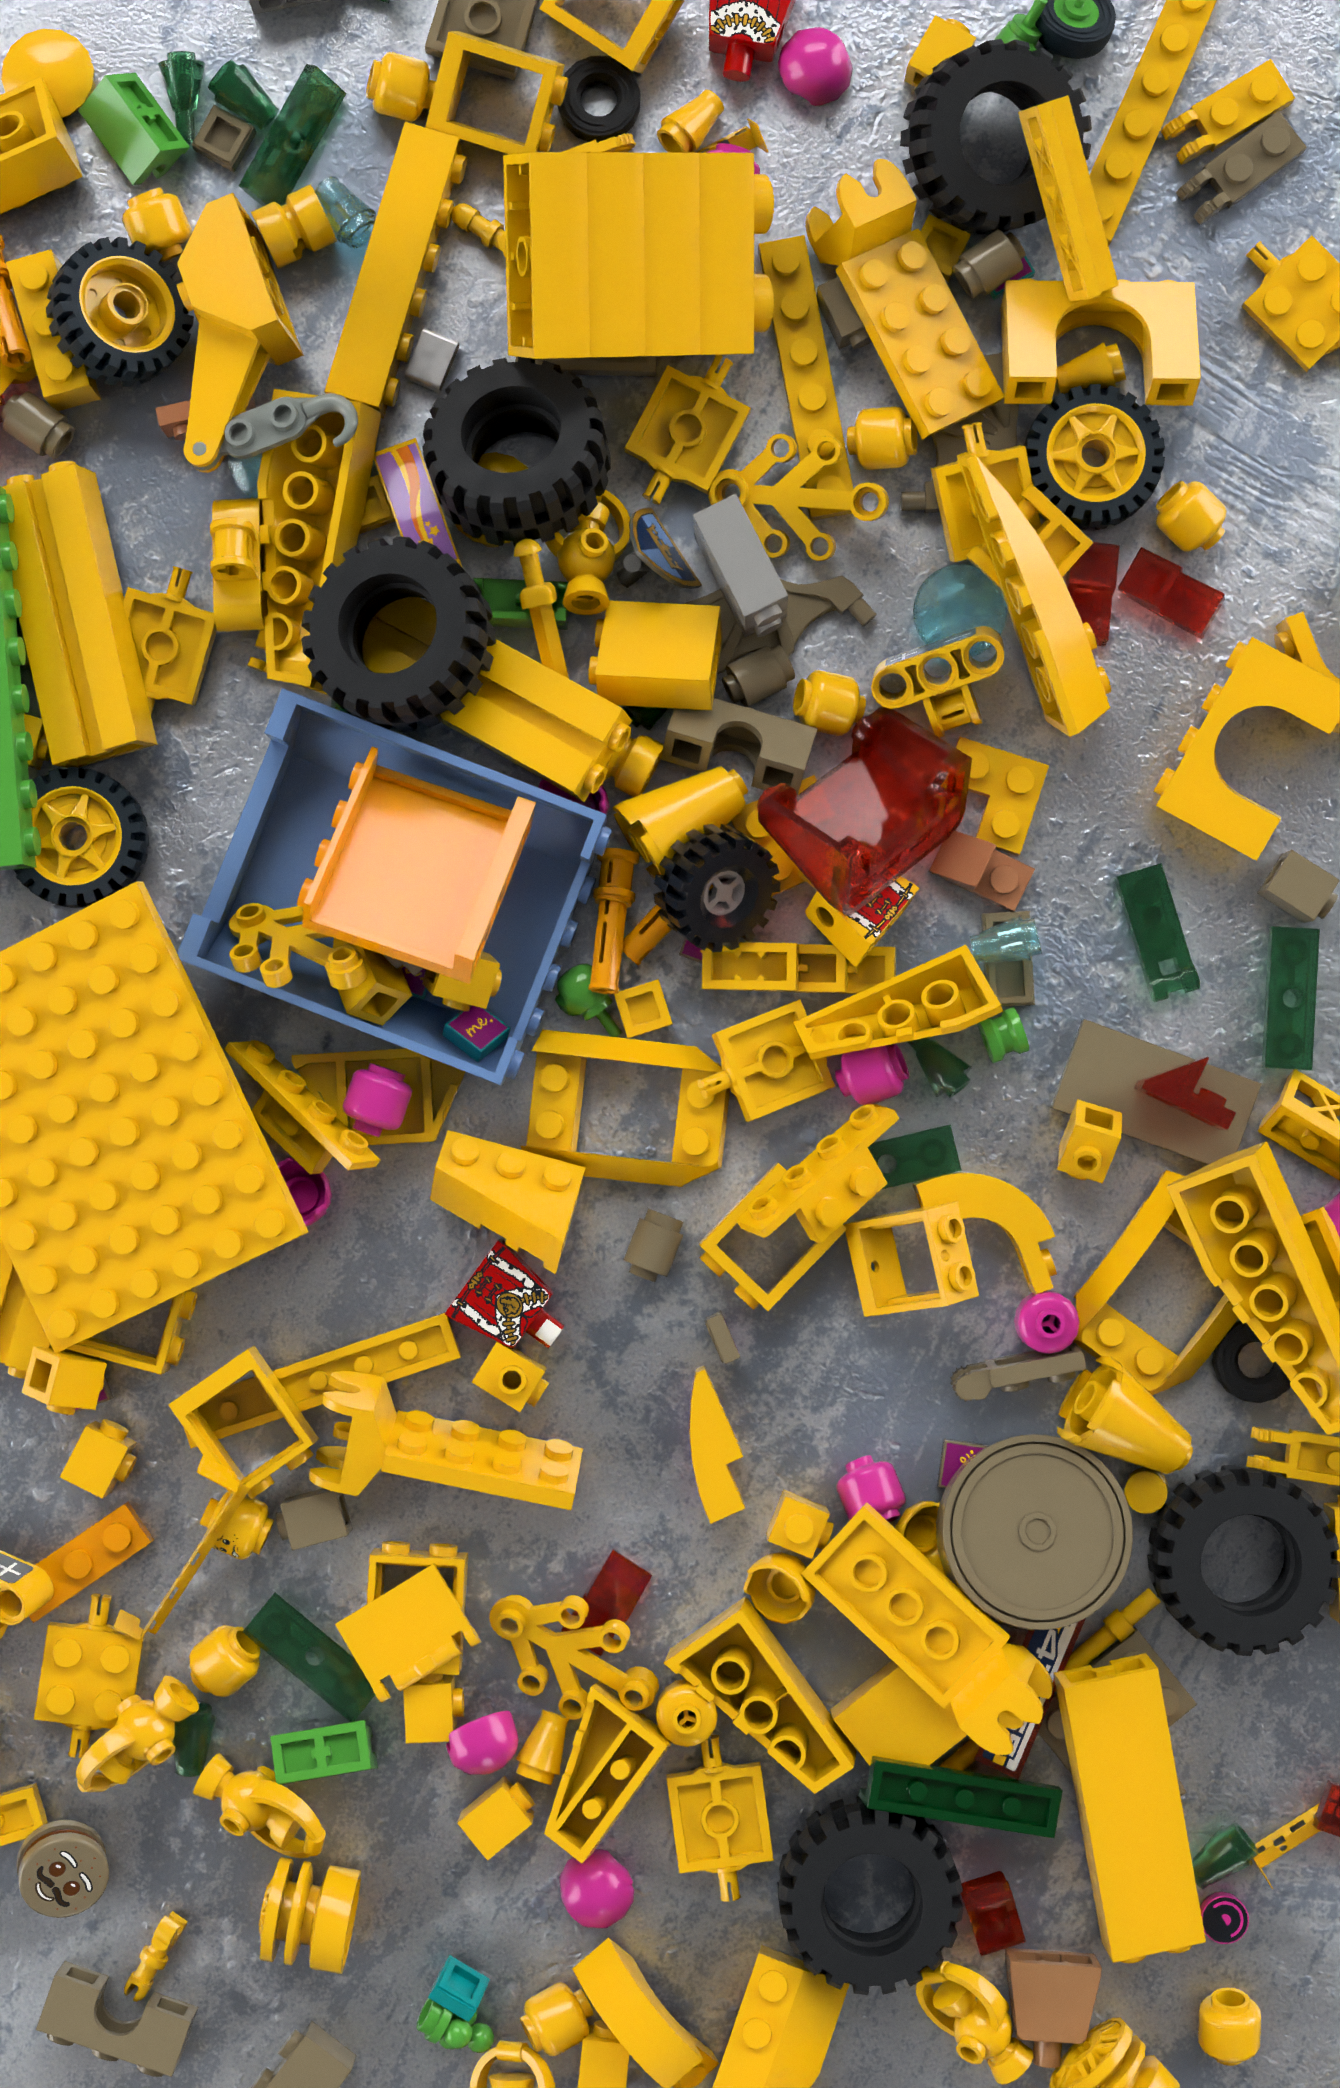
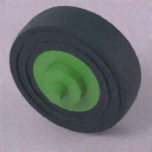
[1035,0,1116,59]

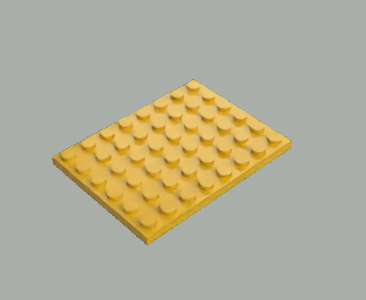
[0,881,309,1353]

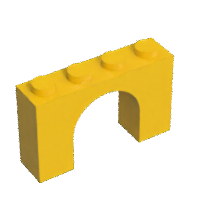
[1000,278,1201,406]
[1153,637,1340,861]

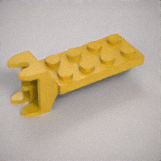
[805,159,1004,440]
[309,1371,583,1510]
[801,1502,1053,1755]

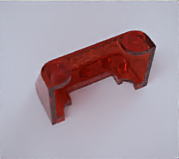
[757,706,972,916]

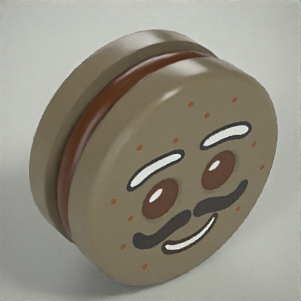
[16,1820,109,1918]

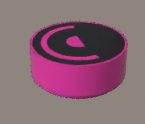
[1200,1892,1249,1944]

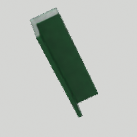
[859,1756,1063,1839]

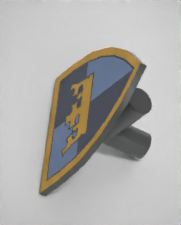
[617,508,702,589]

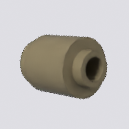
[952,229,1026,299]
[1,391,75,459]
[722,645,795,707]
[623,1208,683,1282]

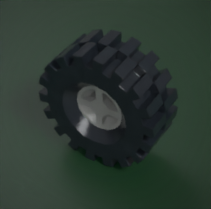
[653,824,781,952]

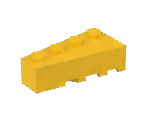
[664,1596,857,1794]

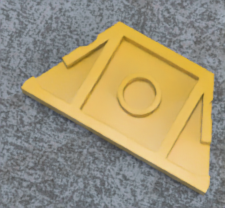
[291,1048,466,1145]

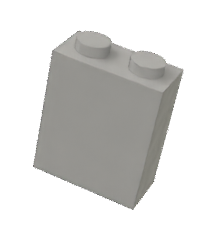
[693,493,788,637]

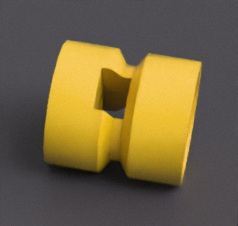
[251,184,337,269]
[604,734,664,797]

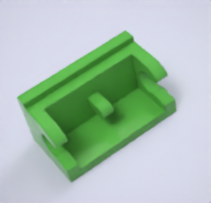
[78,72,190,185]
[473,578,568,630]
[270,1720,378,1785]

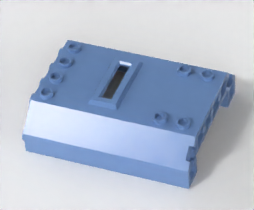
[177,688,613,1086]

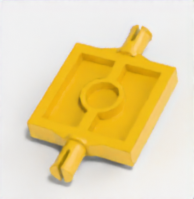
[1241,235,1340,372]
[624,355,751,505]
[930,422,1041,585]
[123,566,217,714]
[698,999,835,1122]
[34,1593,144,1758]
[666,1735,774,1902]

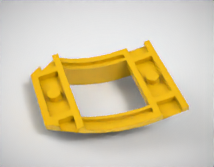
[520,1029,730,1187]
[1073,1170,1238,1395]

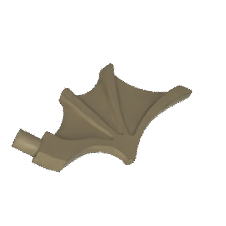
[900,352,1020,513]
[683,575,877,674]

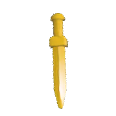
[514,539,569,679]

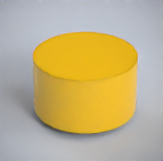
[1124,1467,1169,1514]

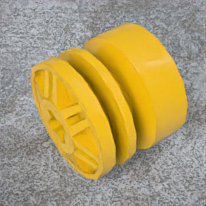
[259,1857,362,1974]
[1049,2017,1180,2088]

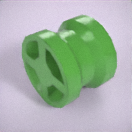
[977,1007,1029,1063]

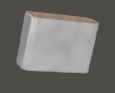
[404,328,460,393]

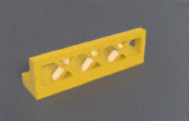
[1018,95,1119,302]
[1258,1069,1340,1181]

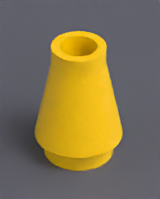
[657,89,724,153]
[1057,342,1126,394]
[515,1709,569,1785]

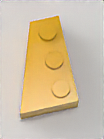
[430,1130,585,1275]
[544,1681,672,1864]

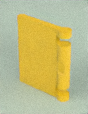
[335,1563,481,1703]

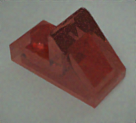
[1134,1057,1236,1130]
[561,1549,652,1657]
[960,1871,1026,1956]

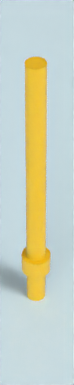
[938,1587,1161,1771]

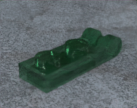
[1114,863,1200,1003]

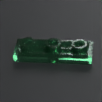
[239,64,347,206]
[1262,926,1320,1071]
[868,1124,961,1189]
[243,1592,384,1722]

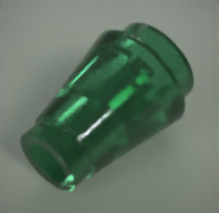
[208,59,280,131]
[172,1701,216,1777]
[1192,1822,1259,1890]

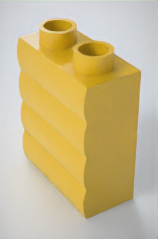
[503,152,774,359]

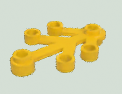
[708,434,889,561]
[229,903,368,990]
[489,1595,659,1720]

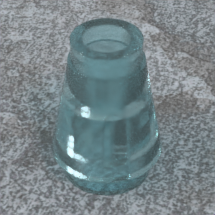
[315,176,376,248]
[970,915,1042,963]

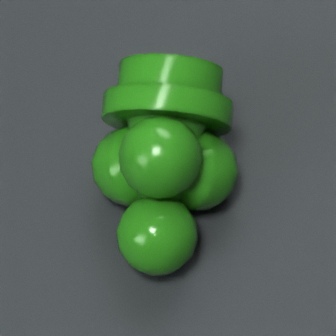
[416,1998,494,2053]

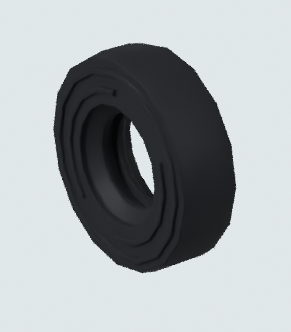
[558,56,640,143]
[1212,1321,1291,1403]

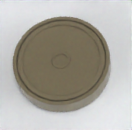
[936,1434,1133,1630]

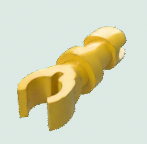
[451,203,506,258]
[124,1911,188,2002]

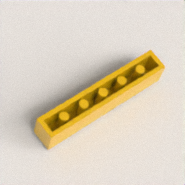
[324,122,467,419]

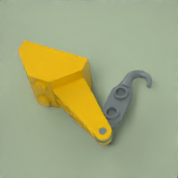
[177,193,358,473]

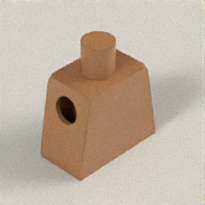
[1005,1948,1102,2068]

